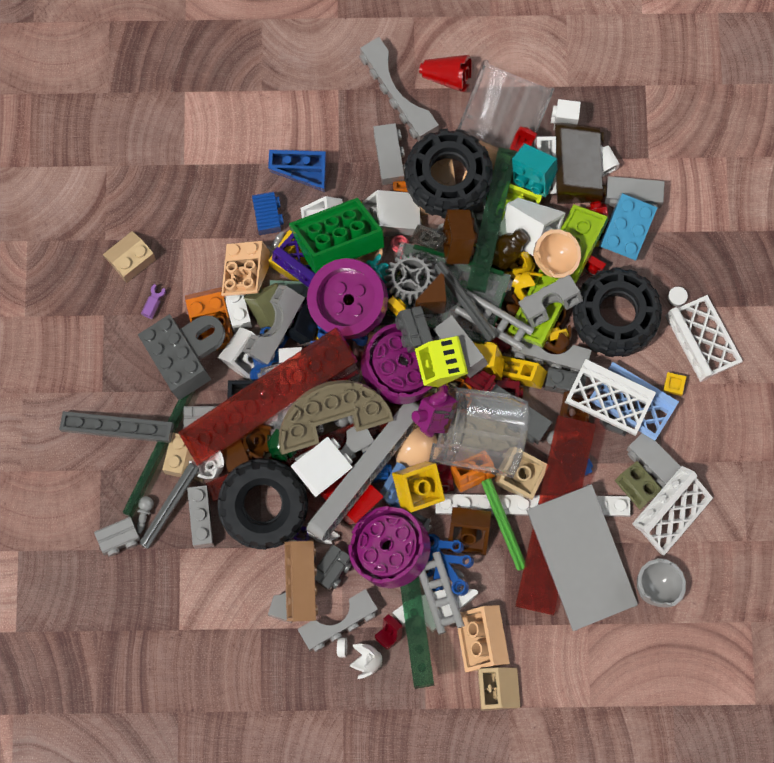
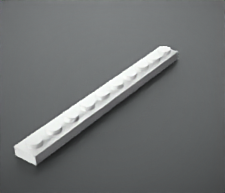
[435,494,630,517]

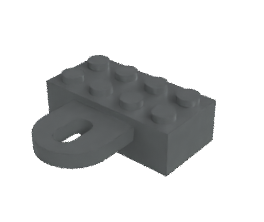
[138,314,225,400]

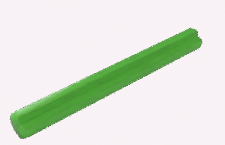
[481,478,527,571]

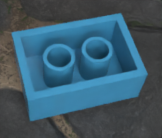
[599,193,658,261]

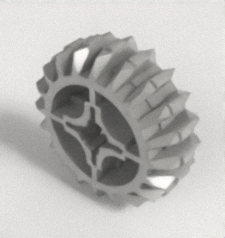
[384,253,437,305]

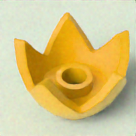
[504,250,535,278]
[512,271,543,300]

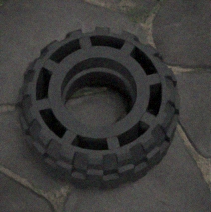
[405,128,493,218]
[573,267,662,357]
[218,458,308,550]

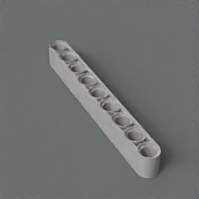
[307,402,420,541]

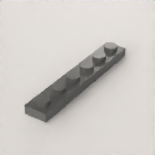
[59,411,174,443]

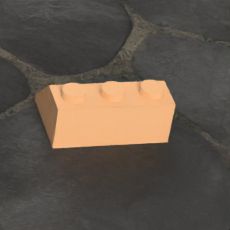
[458,605,510,672]

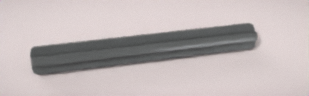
[434,261,497,341]
[140,463,199,549]

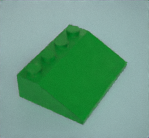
[289,197,384,274]

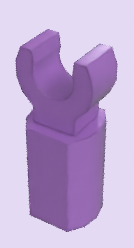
[141,284,166,319]

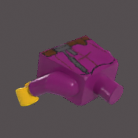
[412,383,458,437]

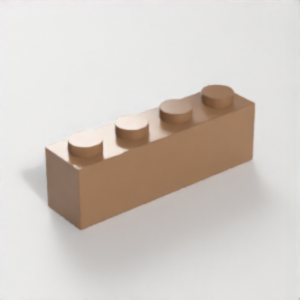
[284,541,318,622]

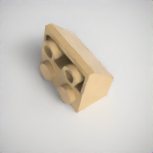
[477,668,520,711]

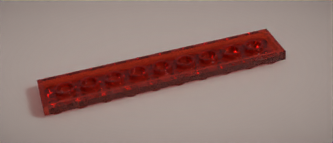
[178,327,358,466]
[515,416,596,616]

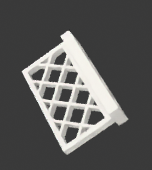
[665,295,743,382]
[565,359,656,436]
[632,466,713,556]

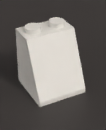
[362,190,422,237]
[499,198,565,256]
[291,437,353,497]

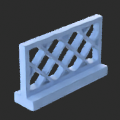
[589,362,679,441]

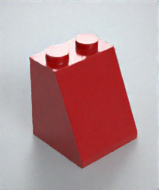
[320,468,384,525]

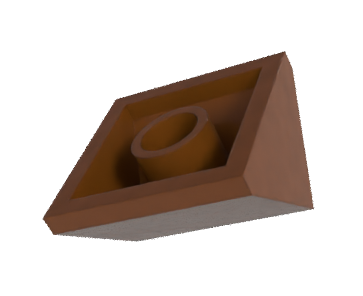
[415,273,446,315]

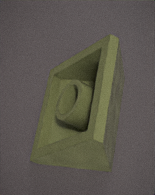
[244,283,278,330]

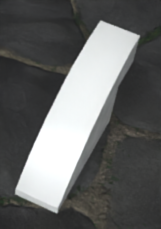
[393,589,478,632]

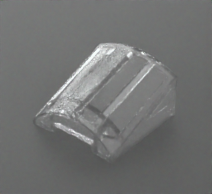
[457,60,555,151]
[429,386,529,478]

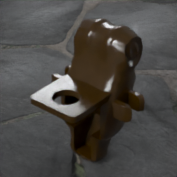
[476,229,529,272]

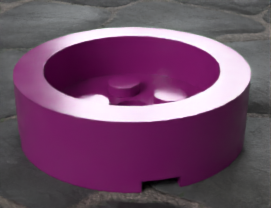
[307,258,388,339]
[361,324,435,404]
[348,506,430,589]

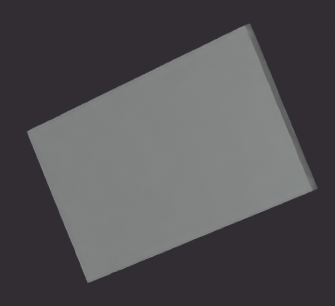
[526,484,638,631]

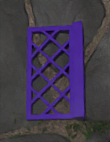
[272,233,315,288]

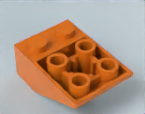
[185,287,233,351]

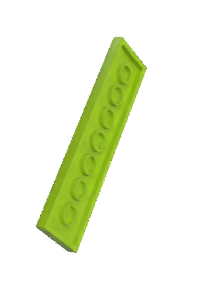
[507,204,608,348]

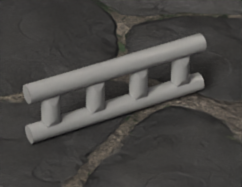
[454,290,534,351]
[419,552,465,635]

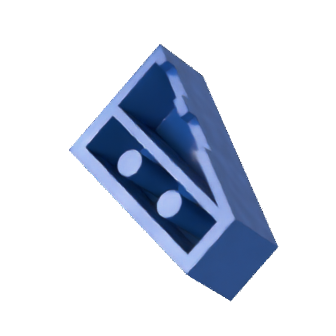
[268,150,326,192]

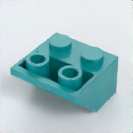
[512,143,557,198]

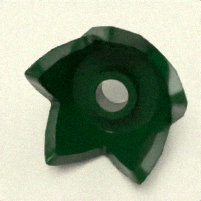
[267,429,298,462]

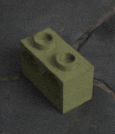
[615,461,662,510]

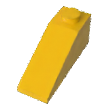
[502,356,547,389]

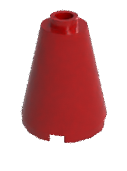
[419,55,472,92]

